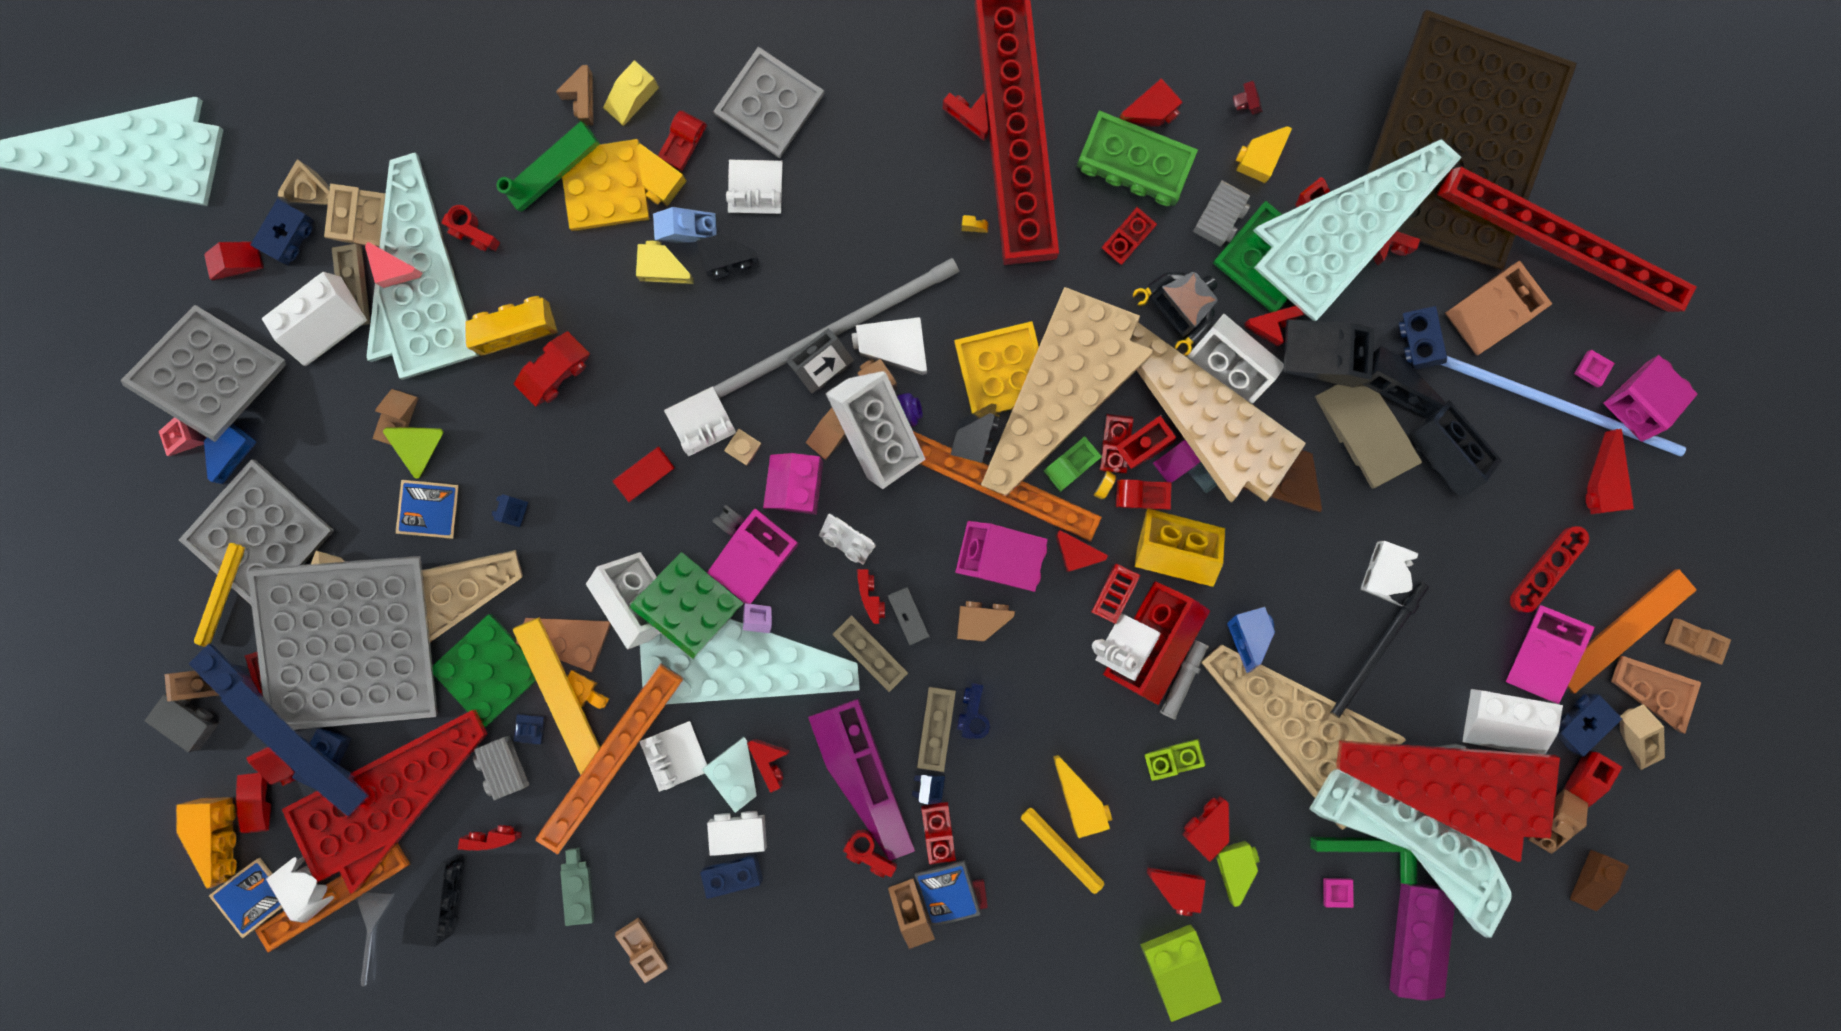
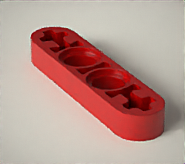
[1510,526,1589,613]

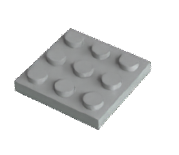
[713,47,825,158]

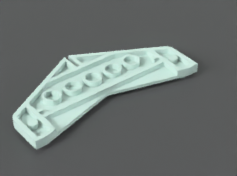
[1309,769,1512,938]

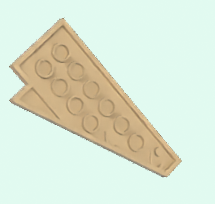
[981,287,1153,496]
[1131,323,1306,502]
[422,550,523,642]
[1201,645,1406,830]

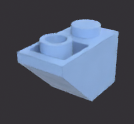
[653,207,717,243]

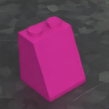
[1603,355,1697,442]
[763,453,824,515]
[955,521,1048,592]

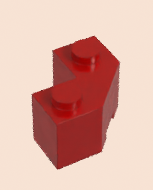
[514,331,590,407]

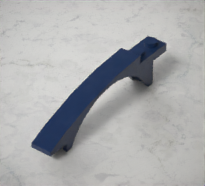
[189,644,369,816]

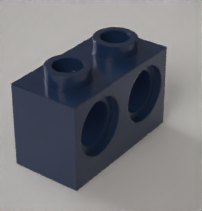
[1398,306,1447,370]
[700,853,763,899]

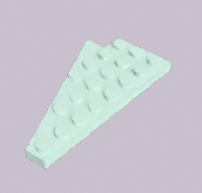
[0,97,223,206]
[1253,139,1461,321]
[367,153,479,380]

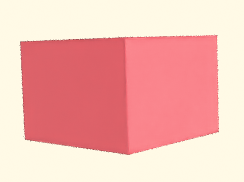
[365,242,423,288]
[159,417,206,456]

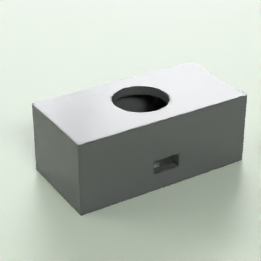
[888,587,929,645]

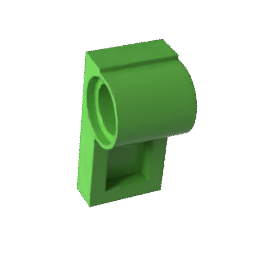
[1043,436,1102,492]

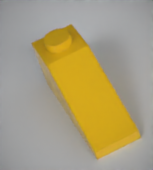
[1053,755,1112,838]

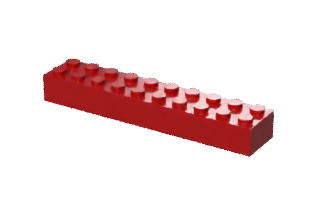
[975,0,1059,265]

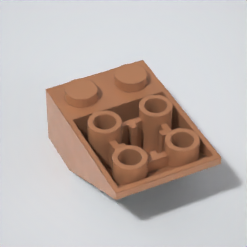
[1445,260,1552,356]

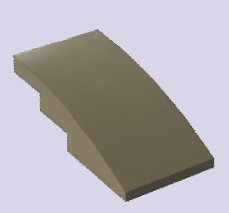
[1315,384,1422,489]

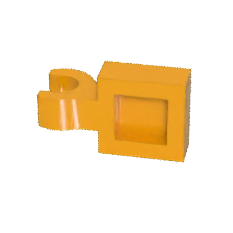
[568,670,609,709]

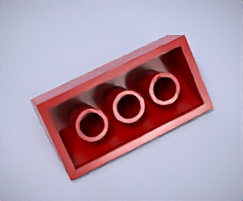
[1103,581,1210,705]

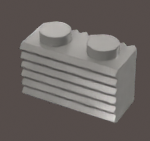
[1193,180,1250,247]
[473,735,529,800]

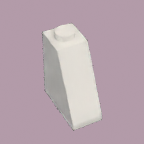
[852,317,927,375]

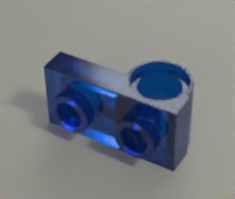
[957,682,990,739]

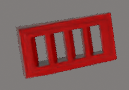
[1091,564,1141,624]

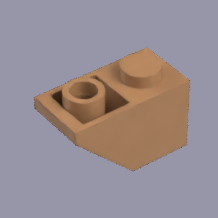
[957,601,1015,641]
[1528,789,1588,854]

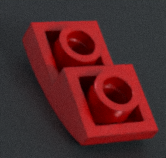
[1101,207,1157,265]
[1100,414,1133,473]
[613,446,675,502]
[857,569,885,624]
[236,773,271,834]
[921,802,956,864]
[458,825,522,850]

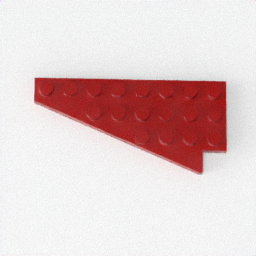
[282,710,487,894]
[1336,740,1560,862]

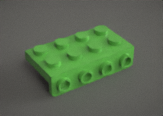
[1076,111,1198,206]

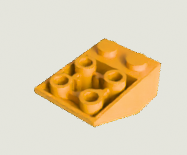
[177,797,237,888]

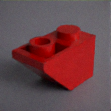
[1562,751,1623,808]
[1182,797,1229,861]

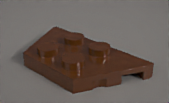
[1242,450,1322,513]

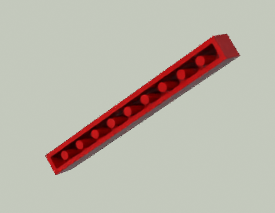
[1437,167,1697,312]

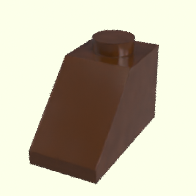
[1570,850,1629,911]

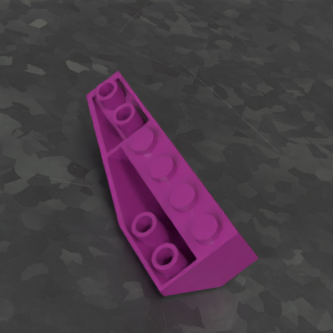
[808,698,915,861]

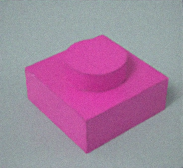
[1574,350,1615,387]
[1323,878,1353,907]

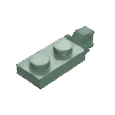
[560,847,594,926]

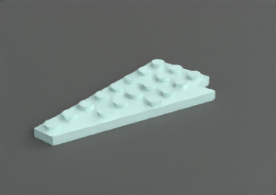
[640,619,860,704]

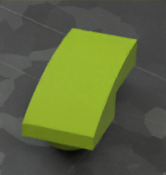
[1145,739,1206,781]

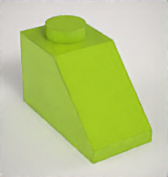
[1216,841,1260,907]

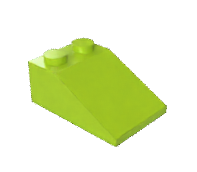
[1140,925,1222,1022]

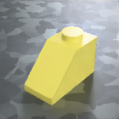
[603,60,659,126]
[636,241,694,284]

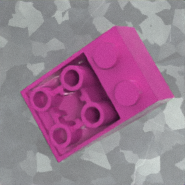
[707,509,800,604]
[1506,605,1595,705]

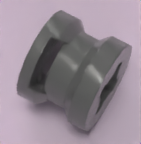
[713,504,745,537]

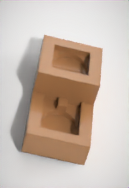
[1665,618,1731,665]
[615,918,668,983]

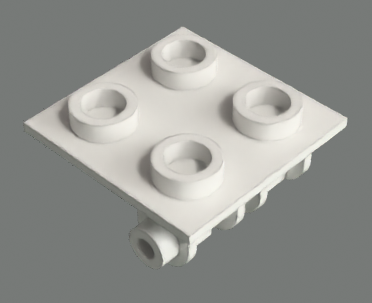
[726,160,782,214]
[664,386,736,456]
[819,514,875,565]
[1092,613,1161,681]
[639,721,707,792]

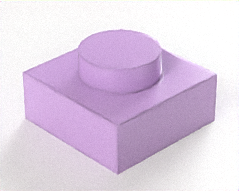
[743,603,772,633]

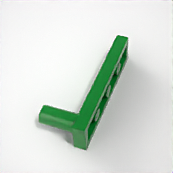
[496,121,600,212]
[1311,837,1417,884]

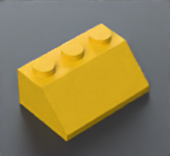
[465,296,558,356]
[1135,509,1225,587]

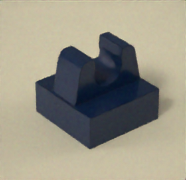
[492,494,528,527]
[514,714,546,744]
[912,774,945,804]

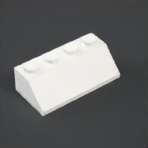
[826,371,925,489]

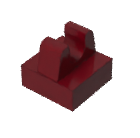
[1233,81,1263,115]

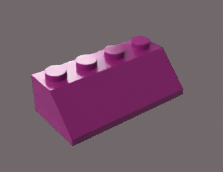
[1389,883,1455,1000]

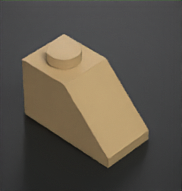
[1619,704,1665,770]

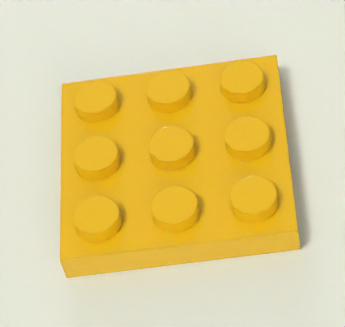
[562,139,650,231]
[954,321,1039,414]

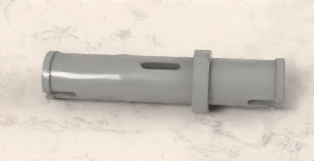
[1160,640,1209,720]

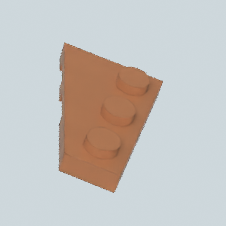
[516,618,611,672]
[1611,656,1701,734]

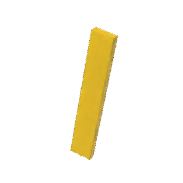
[513,617,600,775]

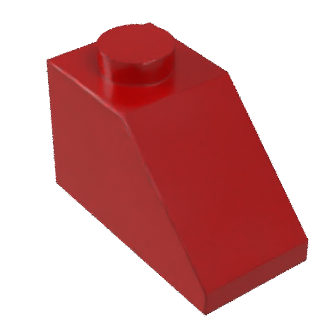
[1120,78,1183,127]
[1116,416,1176,469]
[246,747,296,786]
[1147,868,1206,916]

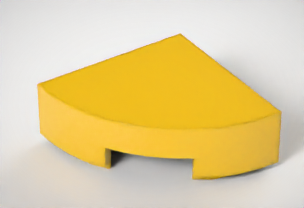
[962,215,988,233]

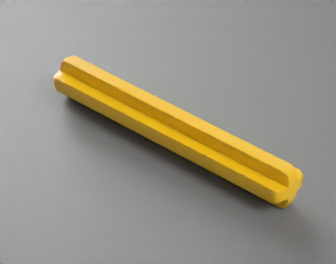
[194,543,245,647]
[1021,808,1104,894]

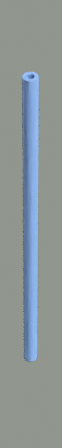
[1441,356,1686,457]

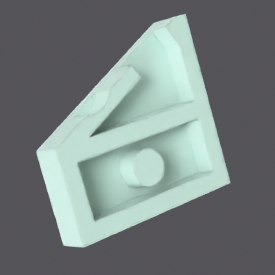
[702,737,757,813]

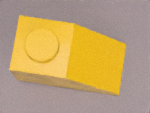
[1236,126,1292,183]
[637,144,686,206]

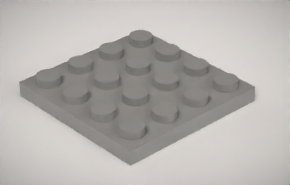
[121,305,286,442]
[179,459,334,606]

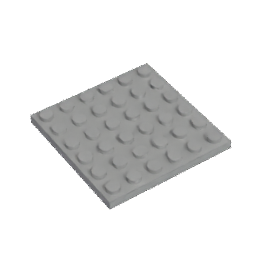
[247,556,438,729]

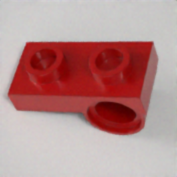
[658,110,707,172]
[441,205,500,252]
[1116,480,1172,510]
[843,829,897,878]

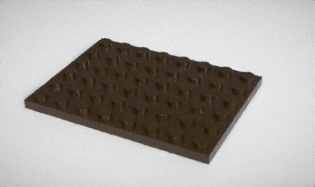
[1366,10,1577,270]

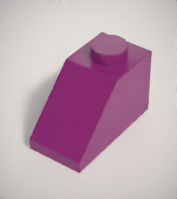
[1153,439,1201,482]

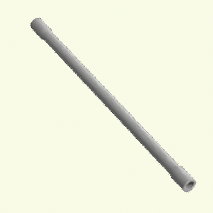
[713,258,959,399]

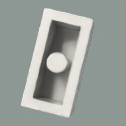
[707,811,767,856]

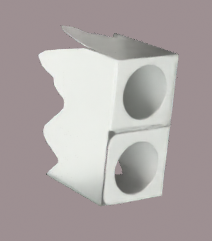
[1361,541,1418,606]
[266,857,334,923]

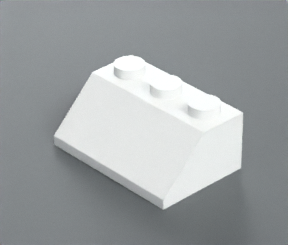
[262,272,367,366]
[1186,314,1284,404]
[586,552,660,650]
[1462,689,1563,754]

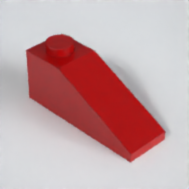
[1586,428,1634,514]

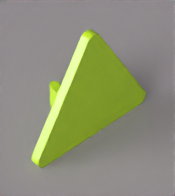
[383,427,443,478]

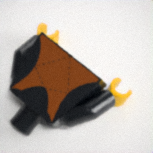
[1133,272,1218,356]

